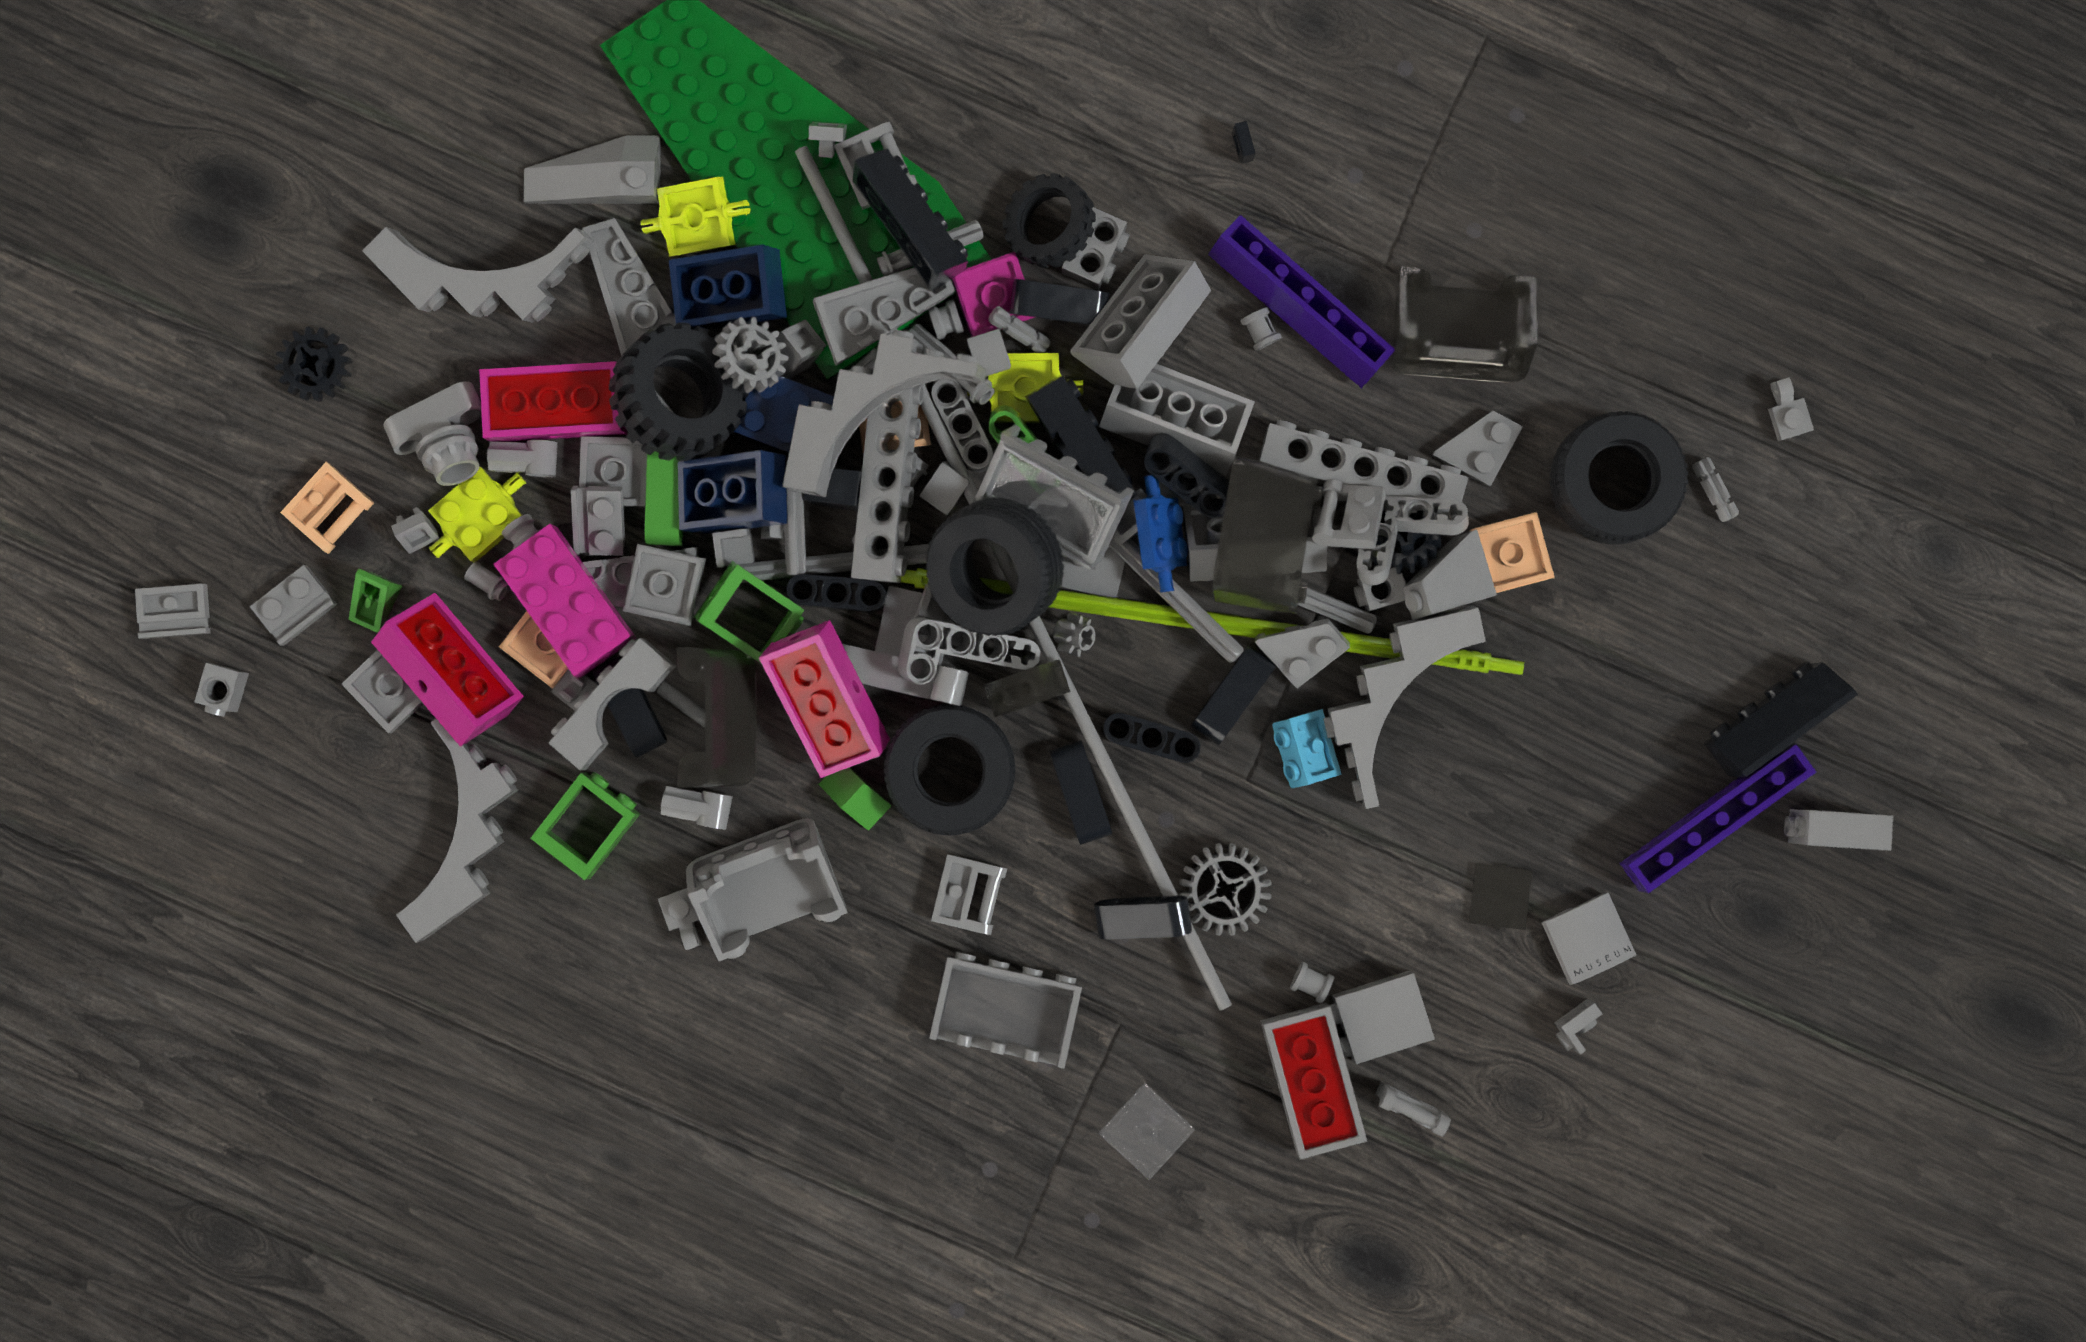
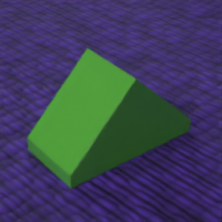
[348,569,402,633]
[819,767,892,831]

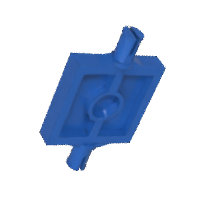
[1133,475,1188,593]

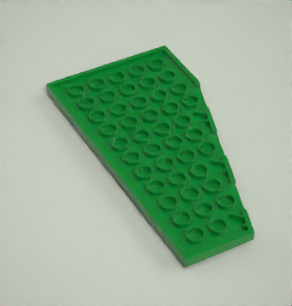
[600,0,991,381]

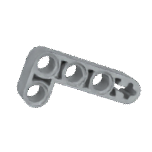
[898,617,1041,684]
[842,644,969,706]

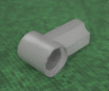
[487,440,557,477]
[661,786,733,830]

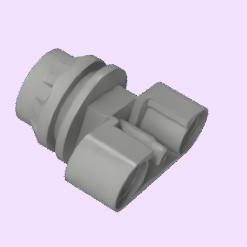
[383,381,482,486]

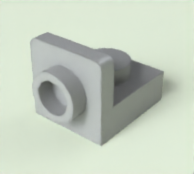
[1554,999,1602,1055]

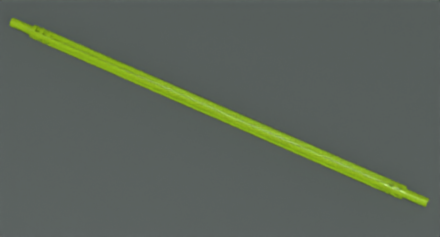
[900,568,1524,675]

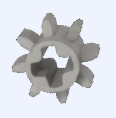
[1053,612,1095,657]

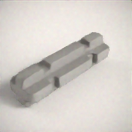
[988,306,1050,353]
[1692,457,1739,522]

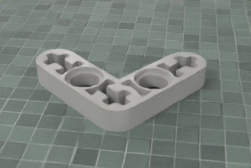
[1357,496,1469,585]

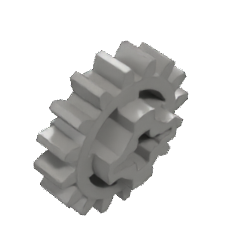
[712,317,788,393]

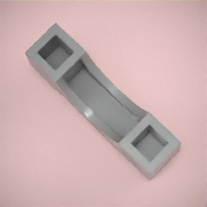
[549,638,676,770]

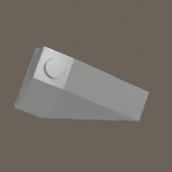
[524,135,661,204]

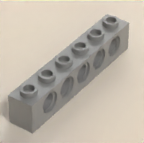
[851,372,924,583]
[1257,420,1469,520]

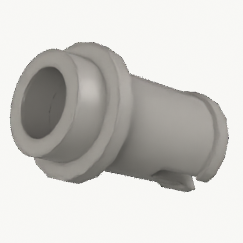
[464,562,510,601]

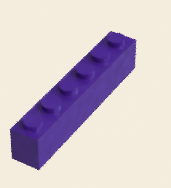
[1208,215,1395,389]
[1619,744,1816,893]

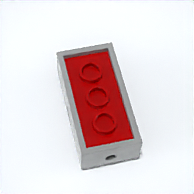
[1260,1003,1367,1159]

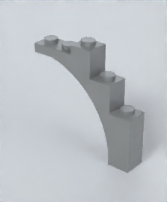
[362,227,593,323]
[783,330,987,497]
[1323,606,1486,809]
[396,719,518,943]

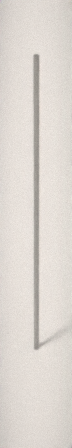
[795,146,1232,1010]

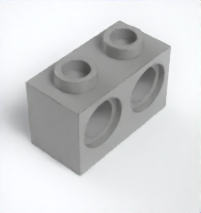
[1062,207,1130,290]

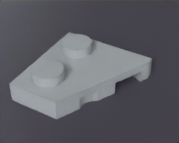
[1431,411,1523,488]
[1255,618,1350,688]

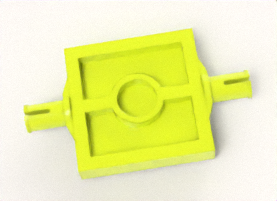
[641,177,750,257]
[967,353,1083,423]
[428,467,526,563]

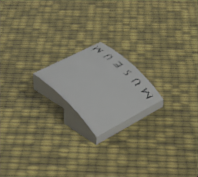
[1541,892,1636,985]

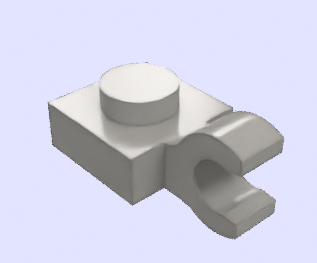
[1768,377,1814,441]
[658,888,702,950]

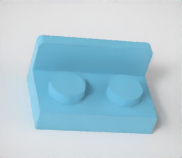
[1272,709,1342,788]

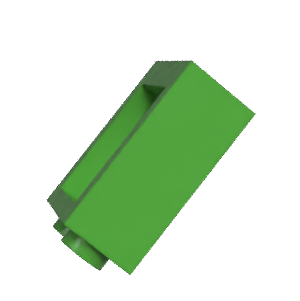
[694,561,804,663]
[530,771,640,880]

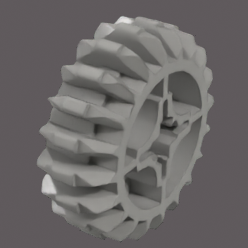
[1179,843,1271,936]

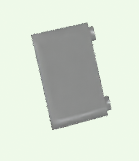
[686,818,847,962]

